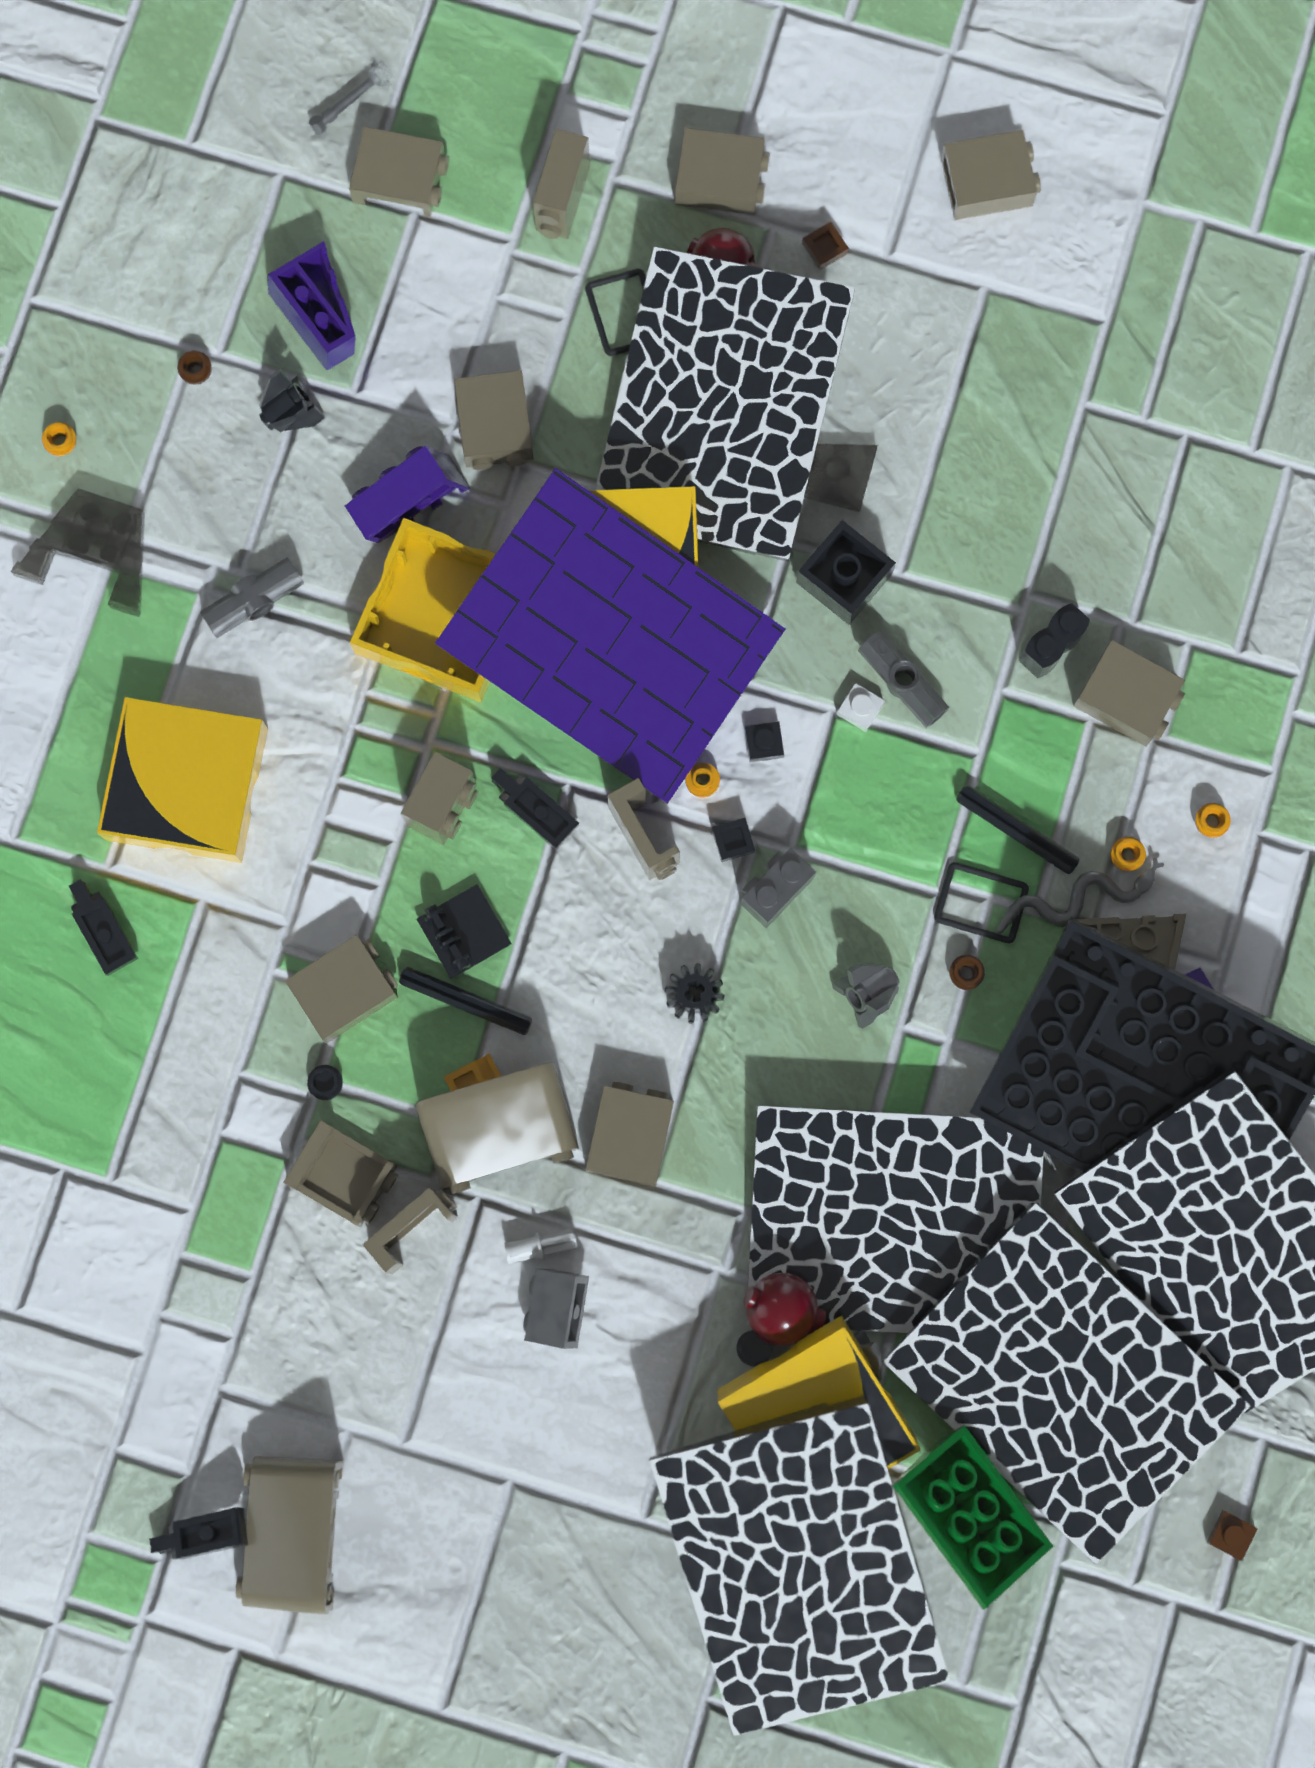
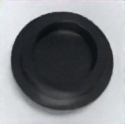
[307,1065,343,1101]
[736,1330,772,1366]

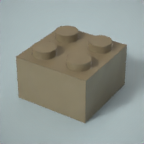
[401,752,479,845]

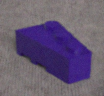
[268,241,356,371]
[345,445,470,543]

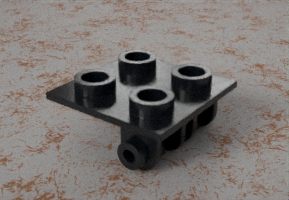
[416,884,512,979]

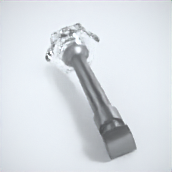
[309,60,394,135]

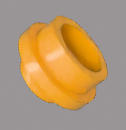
[42,422,77,456]
[685,763,720,798]
[1195,803,1231,838]
[1110,837,1146,872]

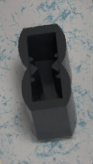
[1020,603,1090,678]

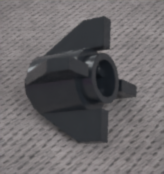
[259,369,325,432]

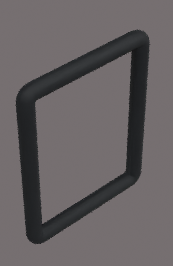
[585,268,646,356]
[934,862,1029,944]

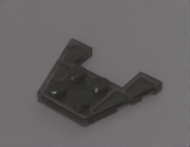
[11,488,145,618]

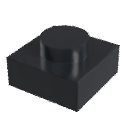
[745,721,784,762]
[711,818,755,862]

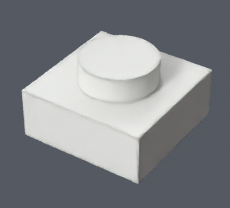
[837,683,885,732]

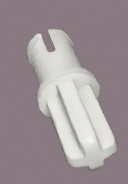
[504,1228,577,1265]

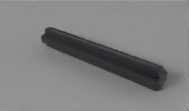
[956,785,1080,874]
[399,967,532,1035]

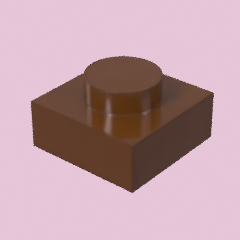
[802,222,849,270]
[1206,1510,1258,1561]

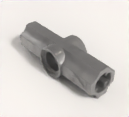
[200,557,304,638]
[858,630,950,728]

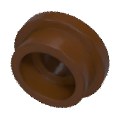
[177,351,212,385]
[949,955,985,990]

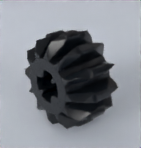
[665,963,725,1024]

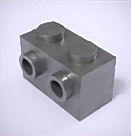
[741,848,816,928]
[523,1268,589,1349]

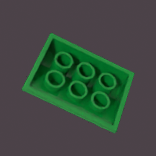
[892,1425,1053,1610]

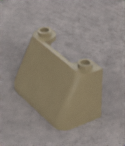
[415,1063,579,1194]
[235,1456,343,1615]

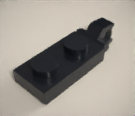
[491,768,579,850]
[69,879,139,976]
[149,1507,248,1559]

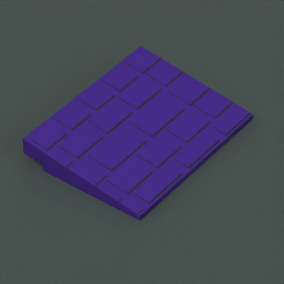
[435,468,786,804]

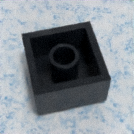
[796,520,896,625]

